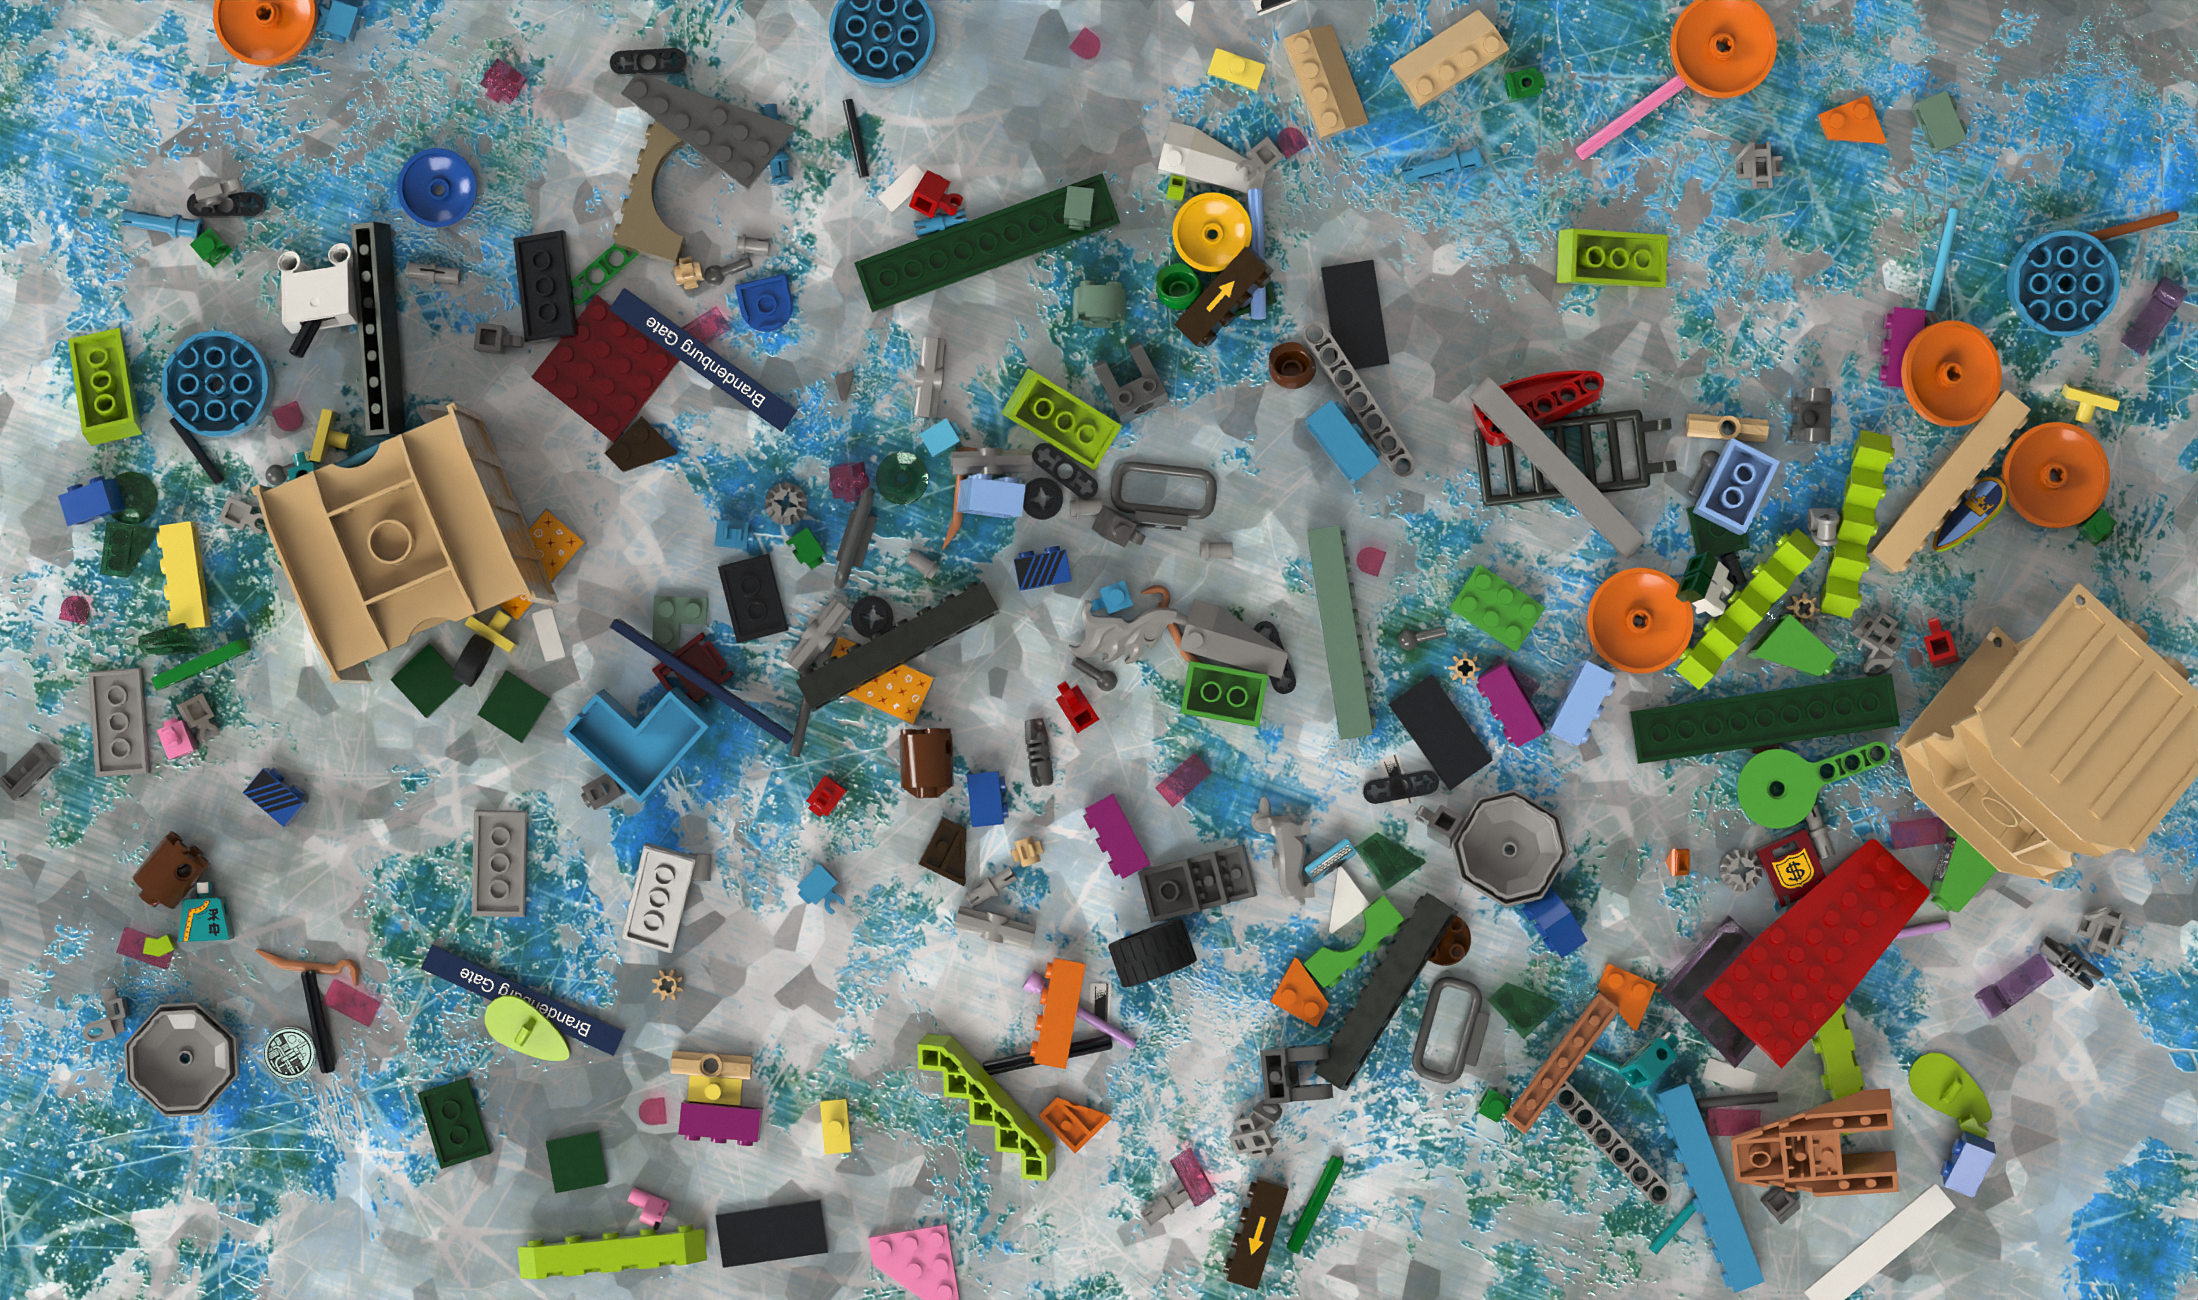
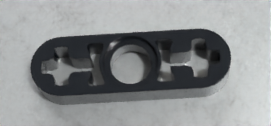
[610,48,687,76]
[187,192,266,218]
[1032,443,1098,500]
[1254,621,1296,694]
[1362,770,1439,804]

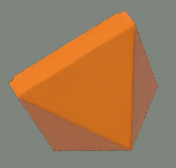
[1665,849,1690,876]

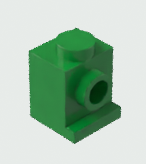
[1503,67,1545,103]
[190,227,233,268]
[2076,508,2117,547]
[786,527,827,570]
[1475,1086,1511,1123]

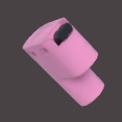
[628,1187,670,1230]

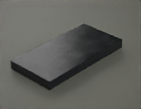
[513,230,578,343]
[1321,260,1390,372]
[1388,674,1493,791]
[715,1199,828,1268]

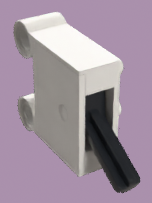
[277,243,358,358]

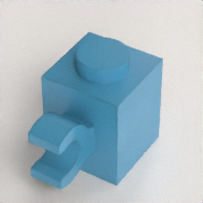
[317,0,363,44]
[715,520,755,550]
[1090,580,1133,615]
[797,863,845,915]

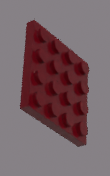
[531,295,680,443]

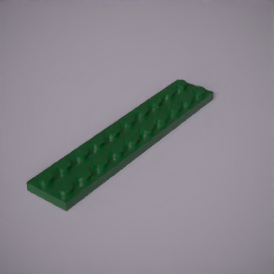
[854,173,1120,313]
[1629,673,1900,764]

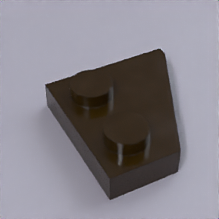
[604,416,678,472]
[918,816,966,886]

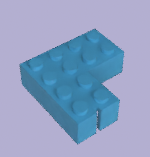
[562,687,716,804]

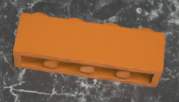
[1030,957,1086,1069]

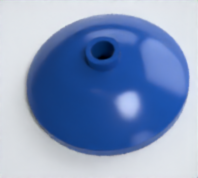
[397,148,477,228]

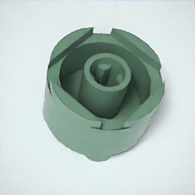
[1072,280,1126,328]

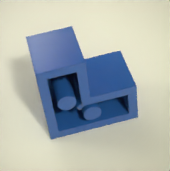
[1521,886,1588,959]

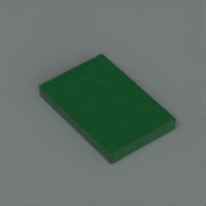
[417,1077,493,1169]

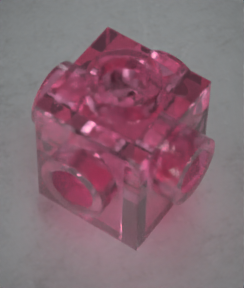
[480,58,528,105]
[829,461,869,502]

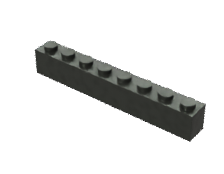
[351,222,406,437]
[796,581,999,712]
[1315,893,1459,1091]

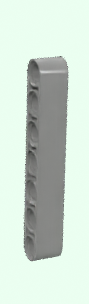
[1302,321,1416,478]
[1534,1065,1672,1206]

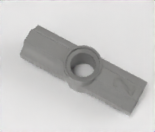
[914,337,946,419]
[950,448,1032,476]
[786,598,852,673]
[954,906,1036,949]

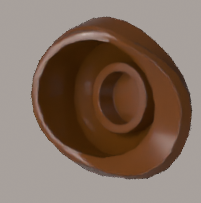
[1269,342,1316,389]

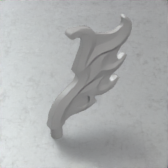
[1068,600,1188,664]

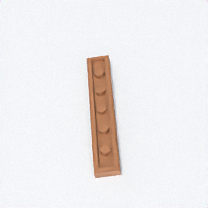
[1503,992,1621,1134]

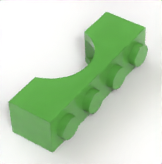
[1302,894,1405,988]

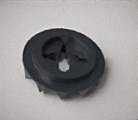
[1023,477,1063,520]
[851,596,893,638]

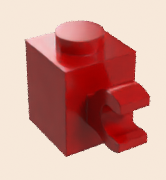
[909,170,964,218]
[1923,617,1961,668]
[1056,681,1100,734]
[806,775,848,817]

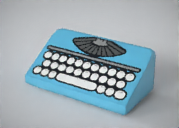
[1303,838,1356,883]

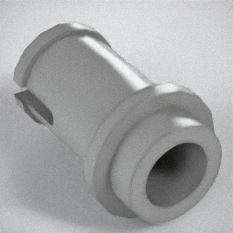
[737,234,770,255]
[1070,497,1103,518]
[1200,540,1233,561]
[905,549,940,580]

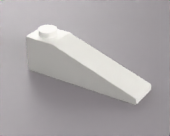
[1158,121,1266,195]

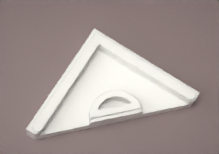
[1329,865,1370,934]

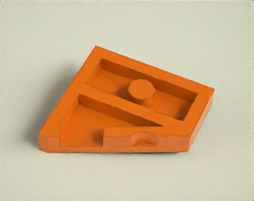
[1817,95,1887,145]
[1270,957,1329,1027]
[1597,963,1657,1031]
[1038,1096,1112,1153]

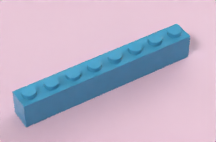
[1654,1080,1765,1293]

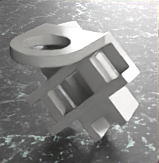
[1734,138,1784,189]
[1851,612,1903,676]
[2077,905,2130,958]
[82,987,130,1042]
[1228,1100,1283,1160]

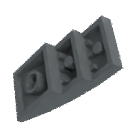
[1138,844,1258,923]

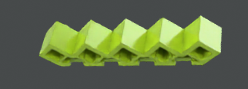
[1820,430,1895,619]
[1675,528,1821,690]
[1811,1003,1865,1136]
[917,1034,1056,1181]
[518,1224,707,1280]

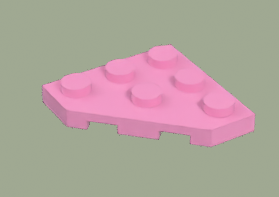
[868,1223,960,1300]

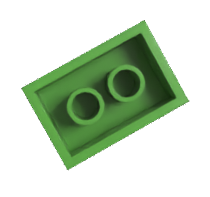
[1448,564,1546,652]
[1180,661,1268,727]

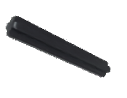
[301,970,335,1074]

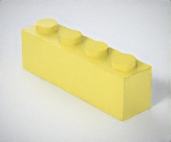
[157,521,211,631]

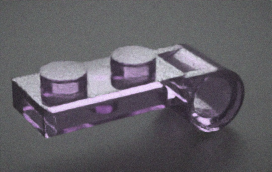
[2120,276,2188,356]
[1974,953,2055,1019]

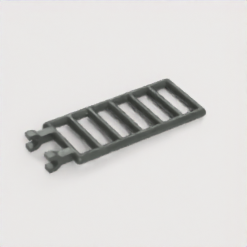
[1474,409,1677,507]

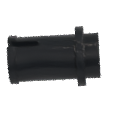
[1720,552,1747,587]

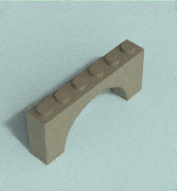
[612,120,686,265]

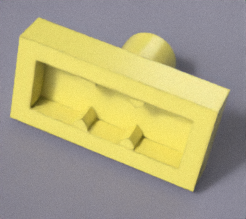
[1207,48,1266,91]
[2061,383,2120,424]
[310,408,350,464]
[465,610,517,654]
[687,1075,743,1106]
[820,1098,852,1155]

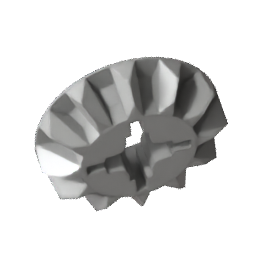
[765,483,807,525]
[1720,849,1763,891]

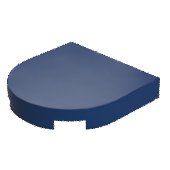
[735,273,793,332]

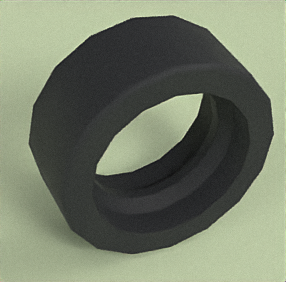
[452,634,494,687]

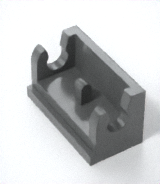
[0,743,59,801]

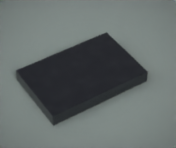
[718,554,789,643]

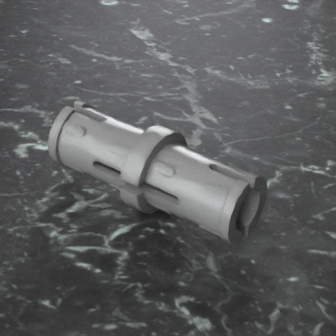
[405,261,461,286]
[1805,804,1836,859]
[965,866,1018,908]
[1141,1183,1193,1227]

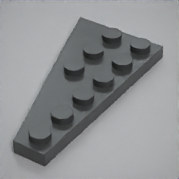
[621,72,797,191]

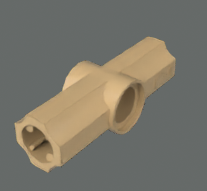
[1686,414,1769,443]
[671,1050,753,1079]

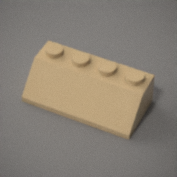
[1390,9,1509,110]
[1282,24,1369,142]

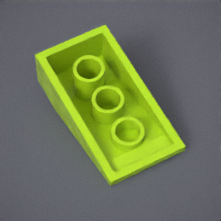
[1557,228,1668,288]
[68,328,143,446]
[1001,369,1122,471]

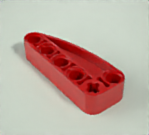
[1473,370,1604,447]

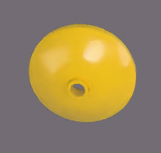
[1172,193,1252,272]

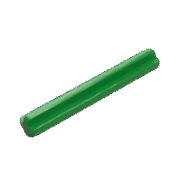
[1287,1155,1344,1254]

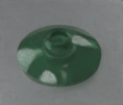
[876,452,929,505]
[110,472,158,525]

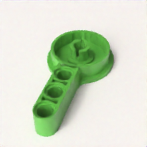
[1737,741,1890,829]

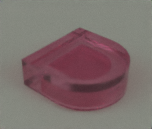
[1069,27,1100,60]
[1277,127,1309,160]
[271,401,304,432]
[1356,547,1387,577]
[59,596,90,625]
[639,1097,667,1125]

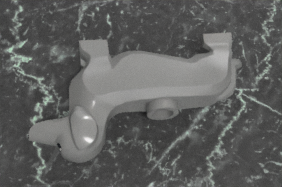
[1250,796,1315,906]

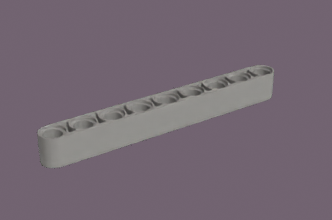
[1469,377,1646,559]

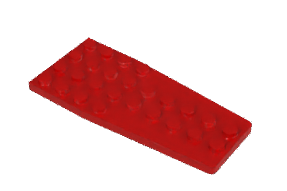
[1703,839,1930,1069]

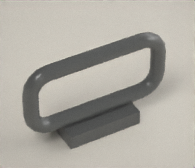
[1111,462,1217,532]
[834,487,877,589]
[1412,977,1491,1084]

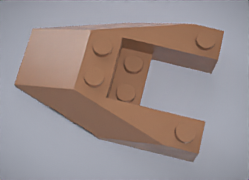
[1731,1089,1899,1197]

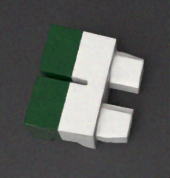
[1675,551,1734,617]

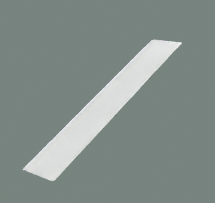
[1804,1183,1956,1300]

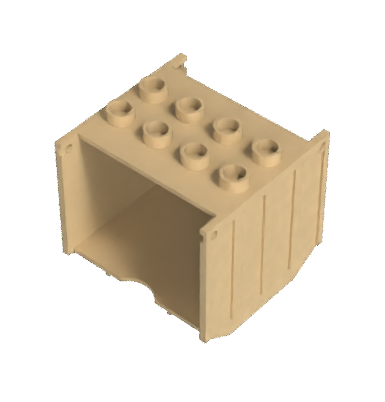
[251,402,559,684]
[1895,583,2198,883]

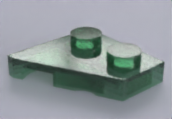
[100,522,159,578]

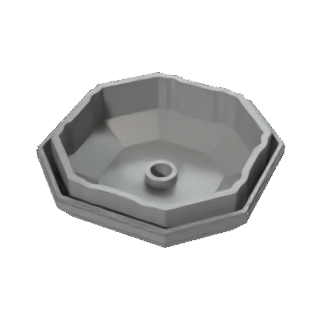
[1451,789,1570,908]
[124,1002,240,1117]

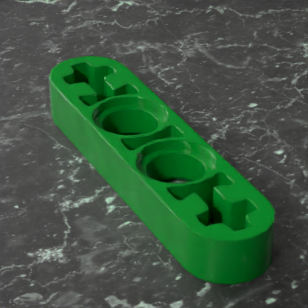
[572,243,641,305]
[151,638,251,691]

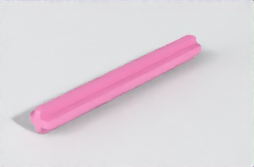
[1575,75,1687,160]

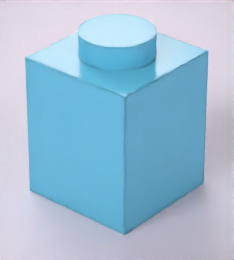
[919,418,962,458]

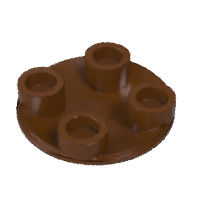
[1429,916,1471,966]

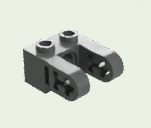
[1092,341,1169,425]
[1790,388,1832,446]
[1260,1044,1333,1104]

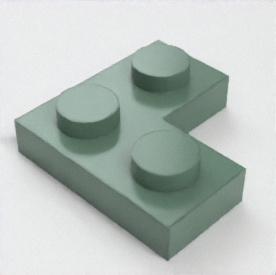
[652,596,708,650]

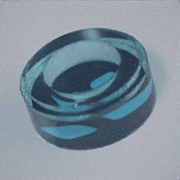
[1763,598,1786,623]

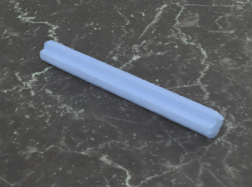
[1248,188,1266,320]

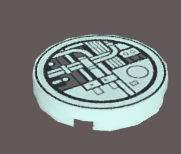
[263,1027,317,1080]

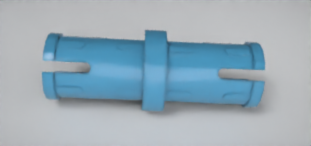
[913,208,968,238]

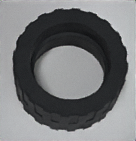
[1108,919,1197,988]

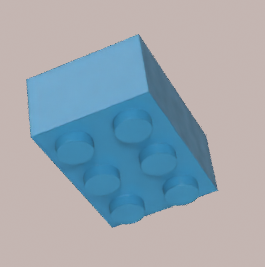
[1304,399,1381,485]

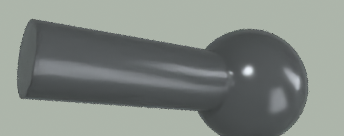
[704,257,753,286]
[1689,450,1720,497]
[265,456,315,486]
[1398,626,1448,650]
[1071,657,1117,691]

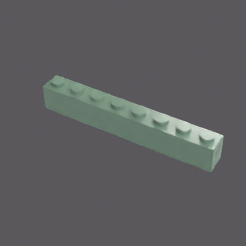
[1307,525,1376,740]

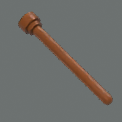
[2087,211,2179,241]

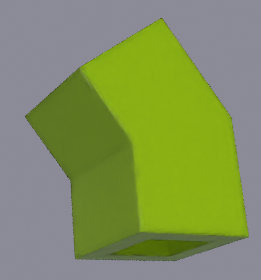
[1166,175,1187,203]
[143,934,178,957]
[1957,1112,1989,1139]

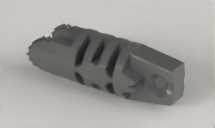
[1025,718,1054,787]
[2039,936,2104,991]

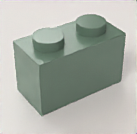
[1912,91,1968,155]
[1064,186,1094,231]

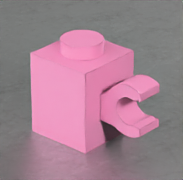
[157,717,199,760]

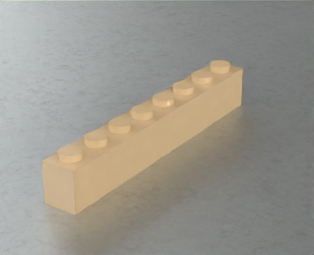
[1867,389,2031,574]

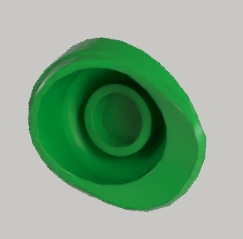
[1156,263,1203,310]

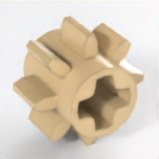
[673,256,704,290]
[1785,593,1820,625]
[1447,652,1481,685]
[1011,836,1044,867]
[652,969,684,1001]

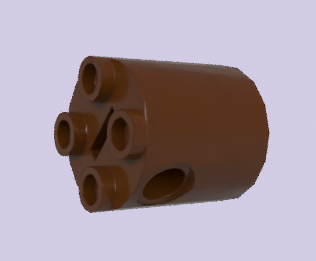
[899,728,954,798]
[132,831,210,909]

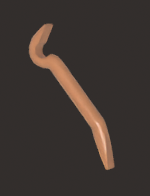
[942,447,977,550]
[1140,585,1201,663]
[255,949,360,986]

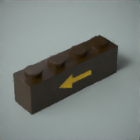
[1174,246,1274,348]
[1223,1176,1289,1290]

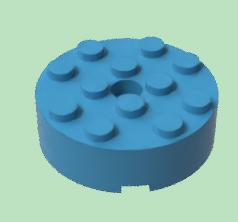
[829,0,936,88]
[2007,230,2120,337]
[162,331,274,439]

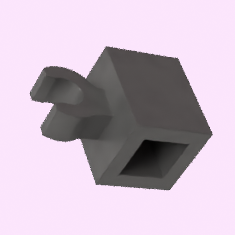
[474,323,524,355]
[1092,505,1146,547]
[581,773,625,810]
[1415,805,1464,849]

